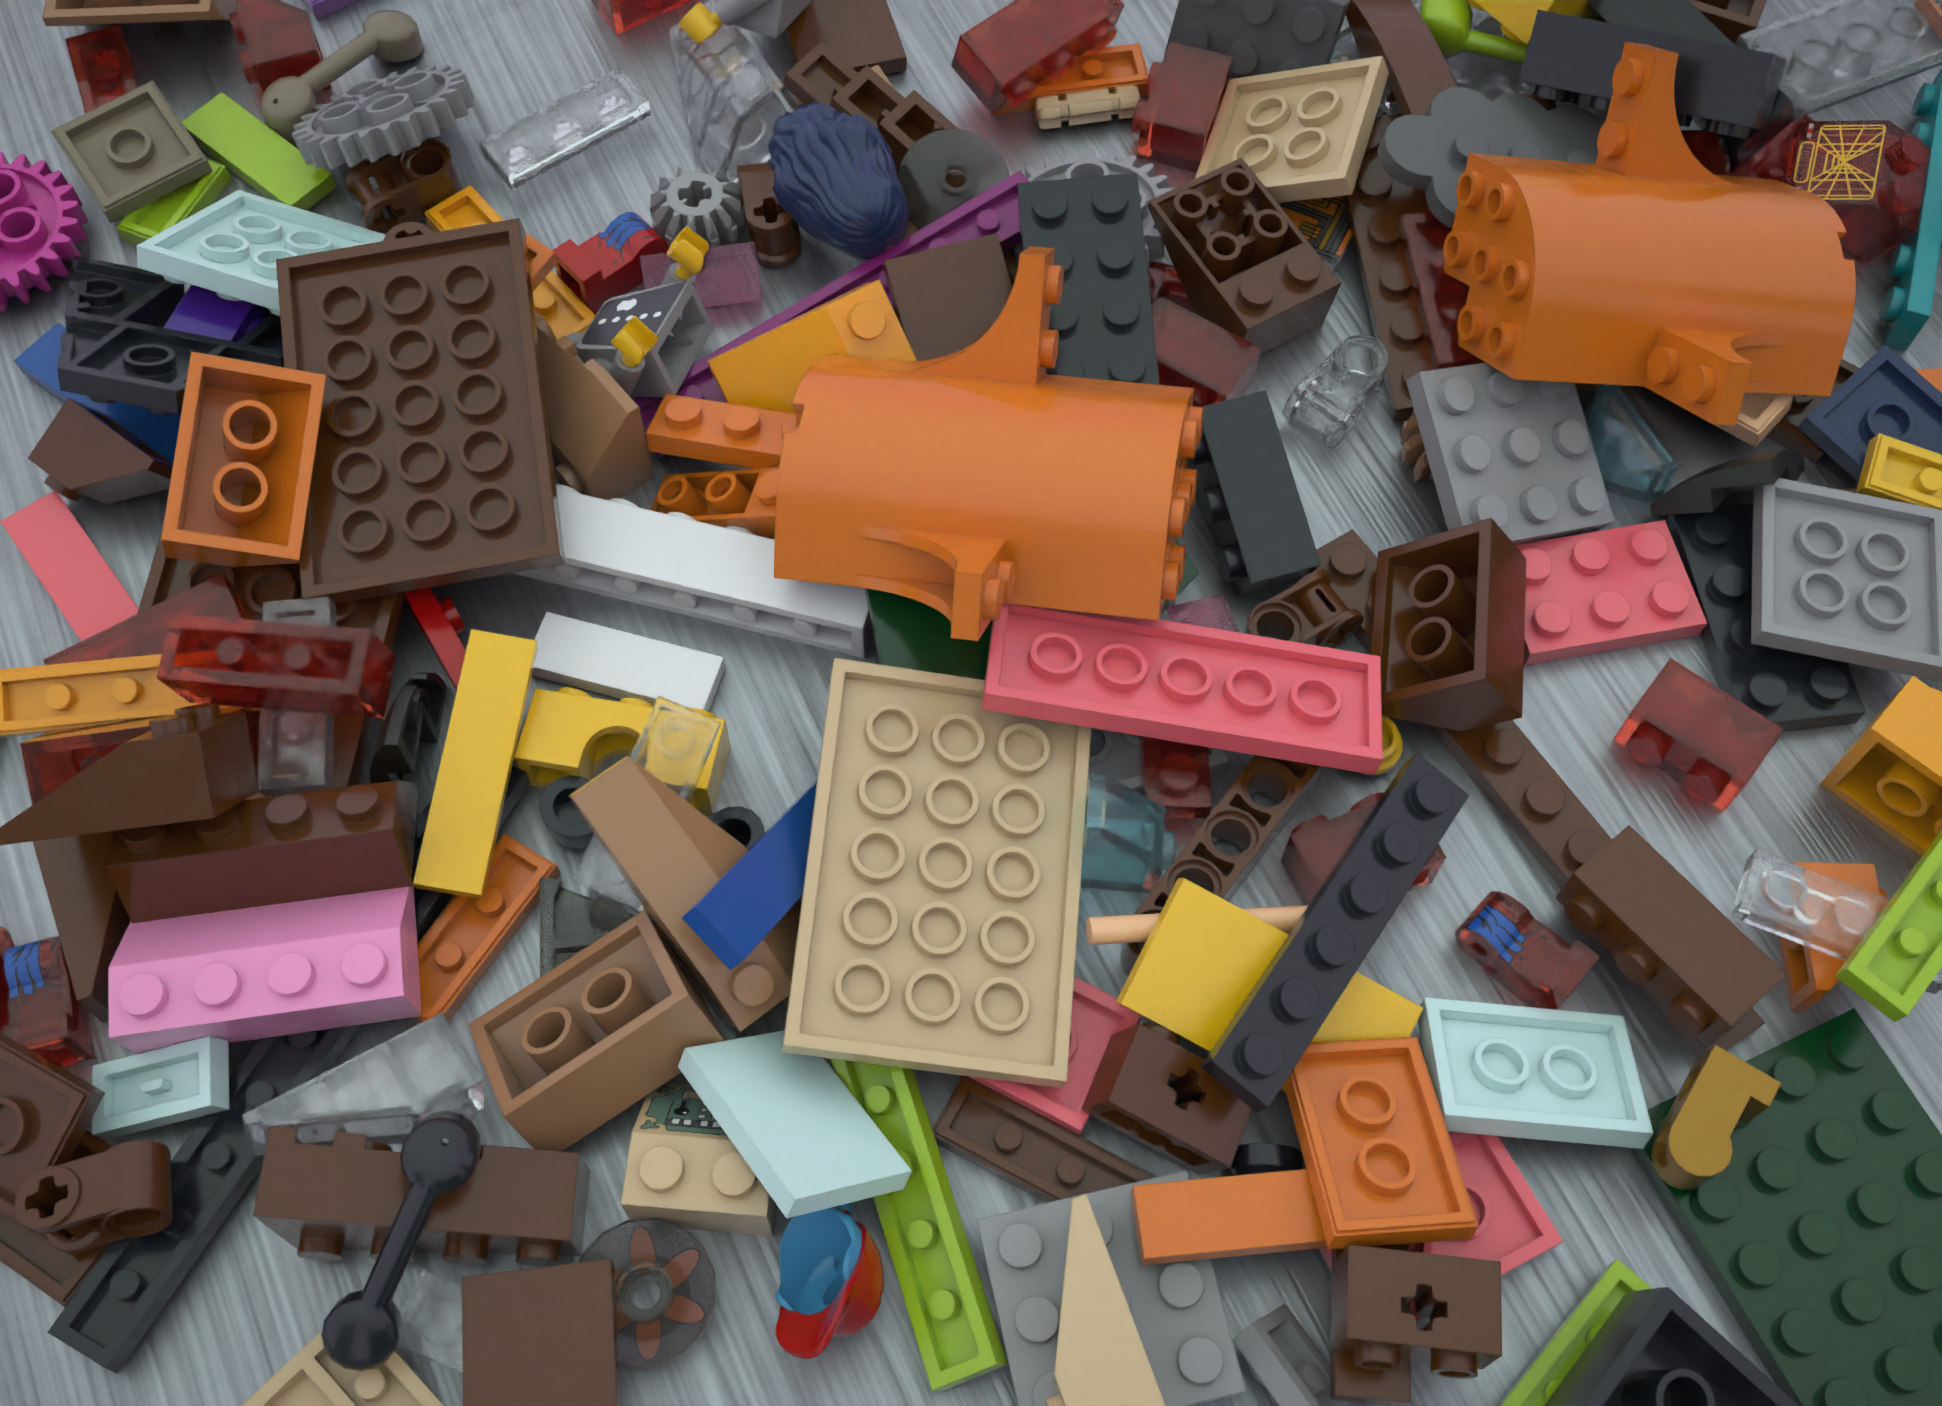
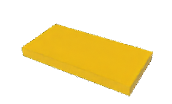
[1116,878,1423,1093]

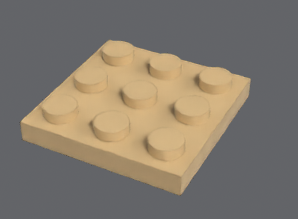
[1195,56,1389,204]

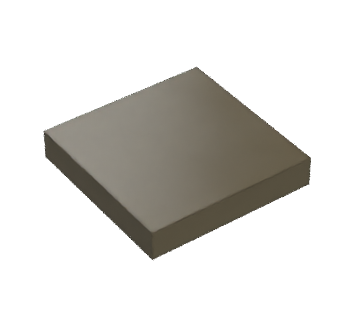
[51,80,212,223]

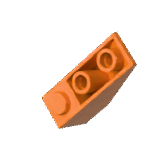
[651,466,779,539]

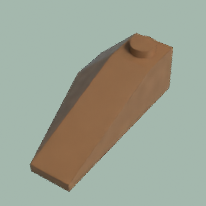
[535,311,655,500]
[569,756,802,1032]

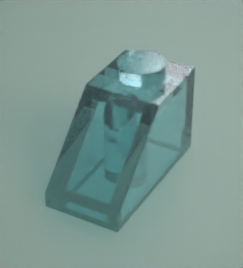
[1080,773,1176,893]

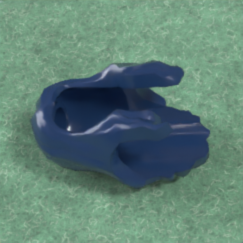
[768,101,909,260]

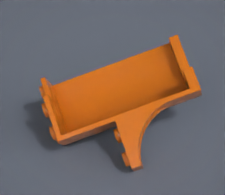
[1443,42,1856,426]
[774,246,1204,641]

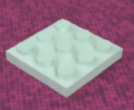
[136,190,386,316]

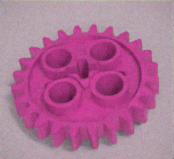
[0,152,88,312]

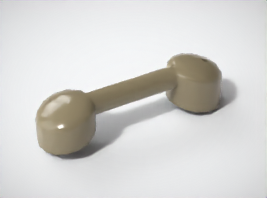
[260,10,423,147]

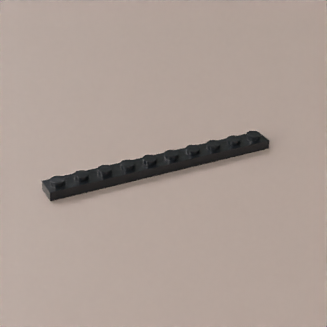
[47,765,530,1374]

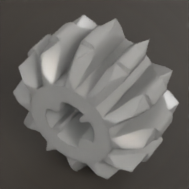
[649,163,746,259]

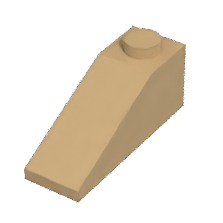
[1045,1194,1165,1406]

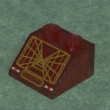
[1784,120,1931,265]

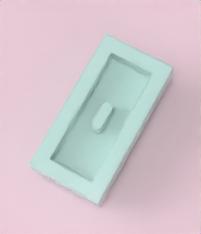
[92,1035,229,1139]

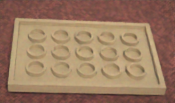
[782,658,1091,1088]

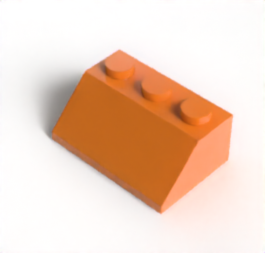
[161,351,327,567]

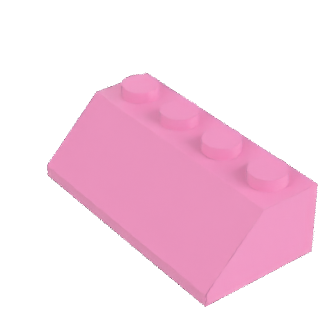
[108,883,422,1054]

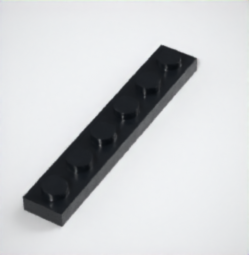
[1201,753,1469,1113]

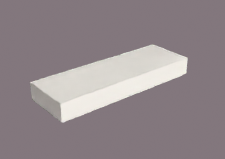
[532,612,726,712]

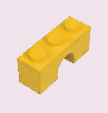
[514,687,731,816]

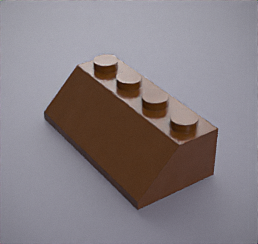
[105,781,418,923]

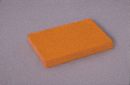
[1284,1037,1478,1250]

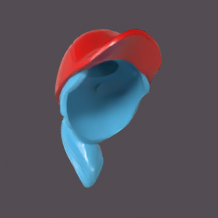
[775,1203,884,1359]

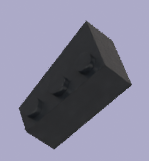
[1187,390,1321,597]

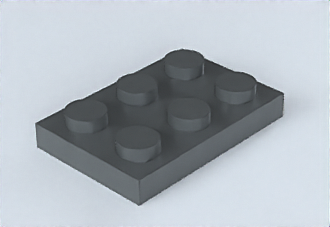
[1164,0,1350,79]

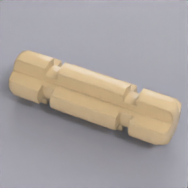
[1035,85,1141,130]

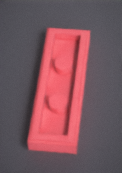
[0,491,139,659]

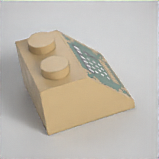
[621,1083,777,1236]

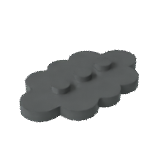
[1377,87,1603,228]

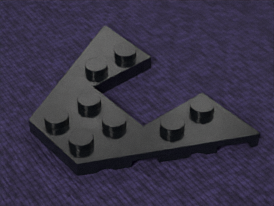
[57,256,284,415]

